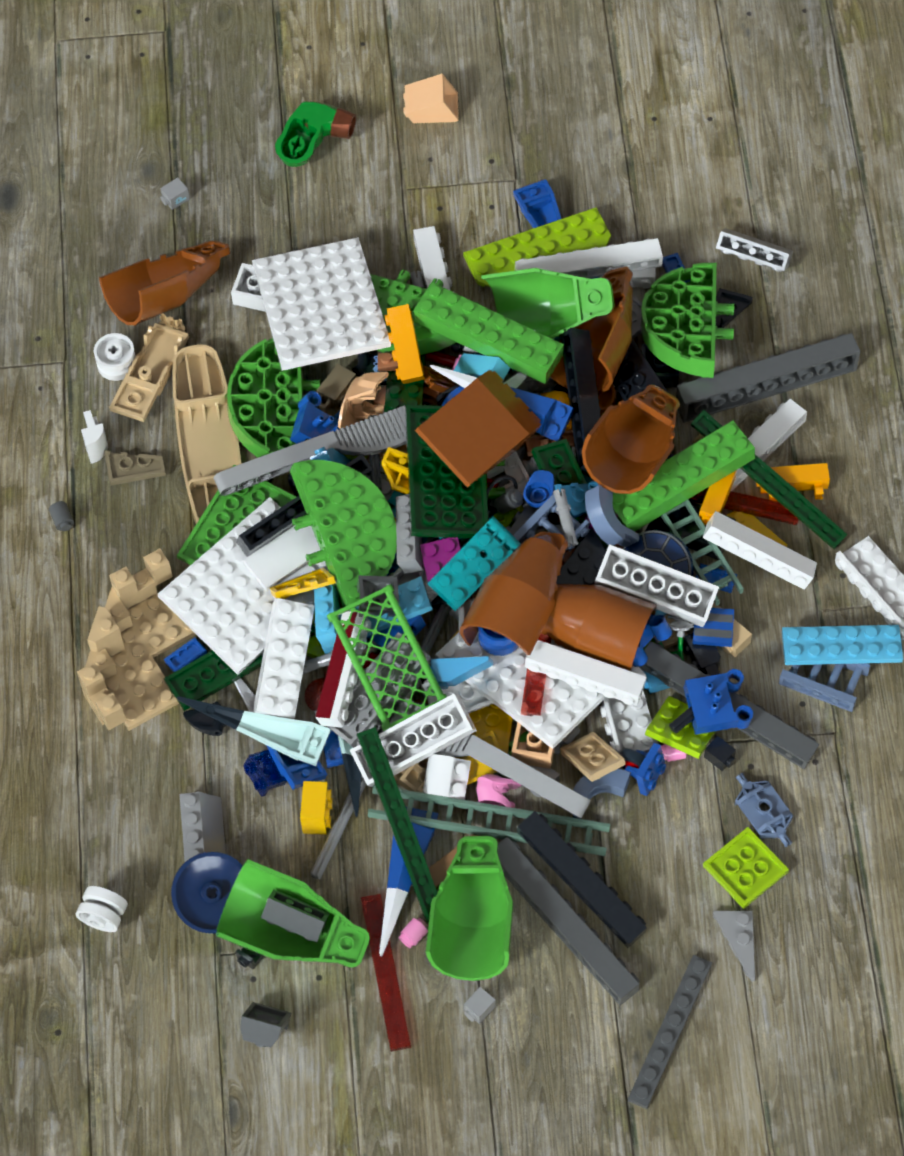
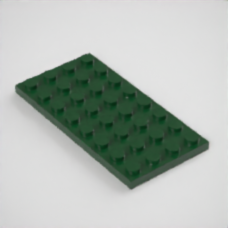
[405,405,488,538]

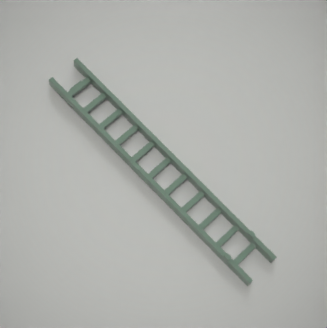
[661,500,743,606]
[368,785,610,856]

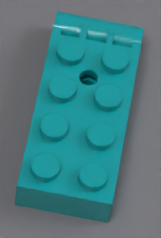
[427,516,521,611]

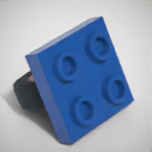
[620,743,666,796]

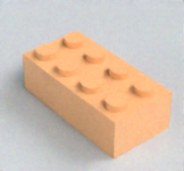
[511,722,555,769]

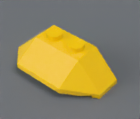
[381,447,409,495]

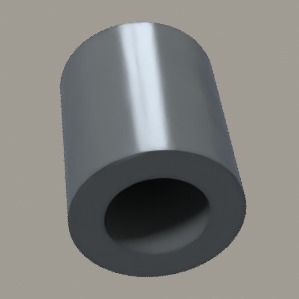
[494,488,523,514]
[49,501,74,531]

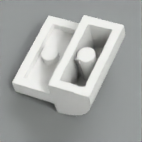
[81,410,108,464]
[422,754,471,800]

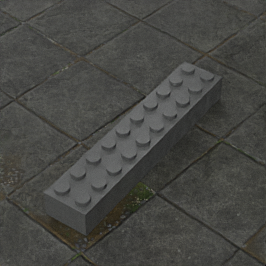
[676,333,860,423]

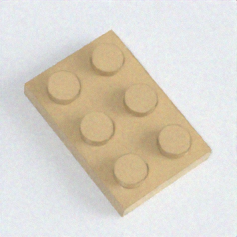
[560,732,626,782]

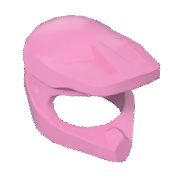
[476,774,521,808]

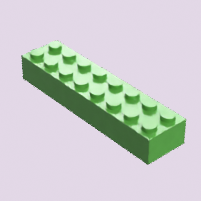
[413,282,564,384]
[613,421,755,532]

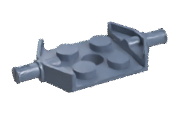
[735,773,793,847]

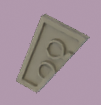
[104,450,166,486]

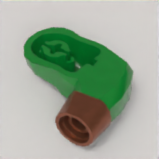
[275,101,356,167]

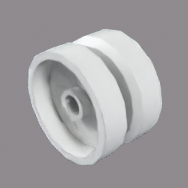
[94,333,136,381]
[76,886,128,932]

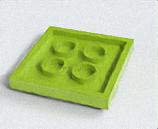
[645,696,716,759]
[703,827,789,909]

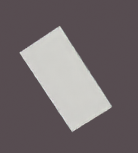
[243,525,320,591]

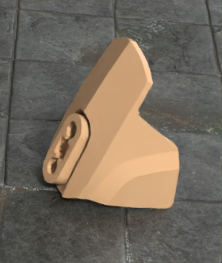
[338,372,389,429]

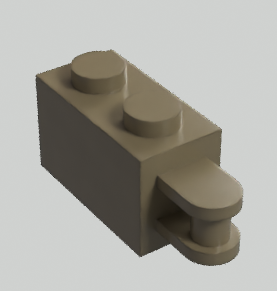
[317,364,356,413]

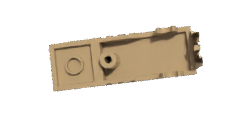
[109,314,189,422]

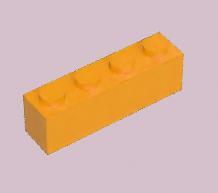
[385,304,425,384]

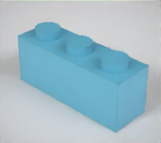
[453,353,510,380]
[314,584,341,648]

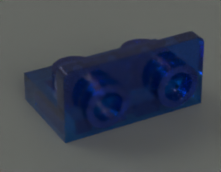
[243,750,287,797]

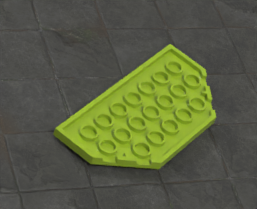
[463,207,611,287]

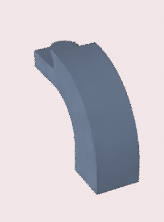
[585,485,639,548]
[573,769,631,819]

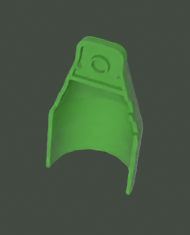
[481,268,614,339]
[426,836,514,981]
[216,859,370,968]

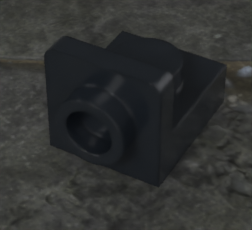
[236,947,264,969]

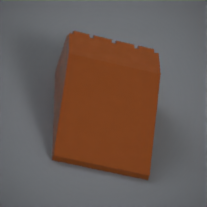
[415,369,541,487]

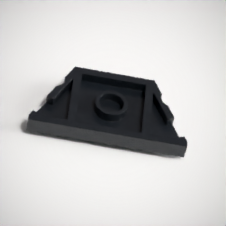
[556,529,606,585]

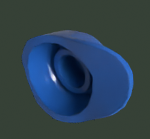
[523,470,554,508]

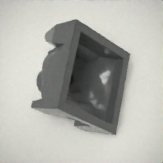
[357,575,399,617]
[240,1002,292,1048]

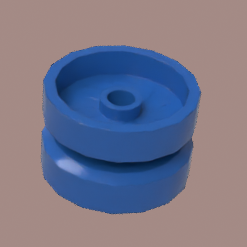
[478,627,518,656]

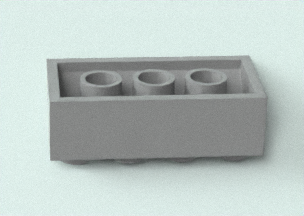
[179,792,226,862]

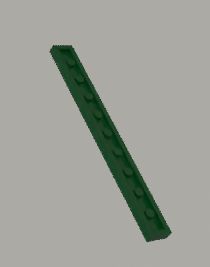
[691,410,847,549]
[356,727,437,923]

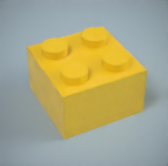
[300,781,333,835]

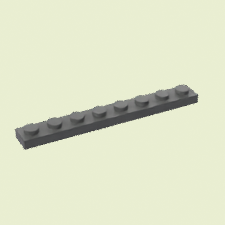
[628,955,712,1109]

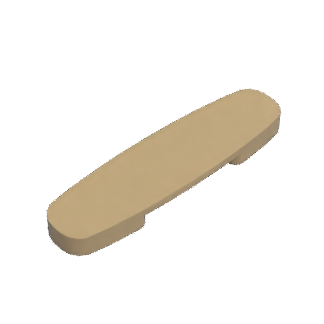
[172,345,242,524]

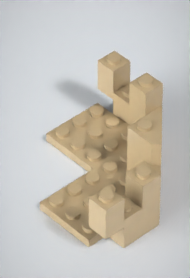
[77,548,196,731]

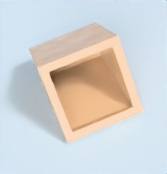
[403,73,459,123]

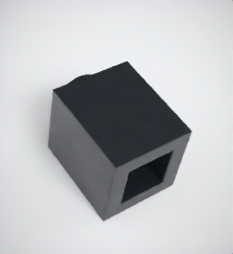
[704,736,736,771]

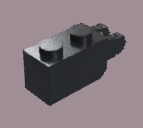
[683,633,721,676]

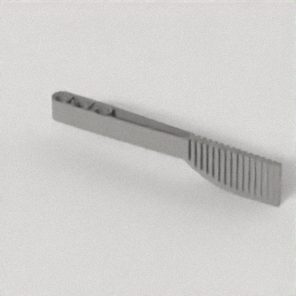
[214,405,407,496]
[390,696,591,818]

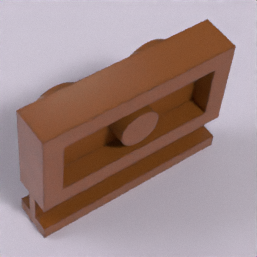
[423,366,456,395]

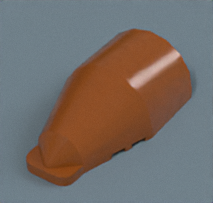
[99,241,230,325]
[550,267,633,394]
[582,385,680,494]
[460,532,568,655]
[541,584,657,671]

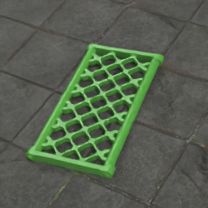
[327,584,447,732]

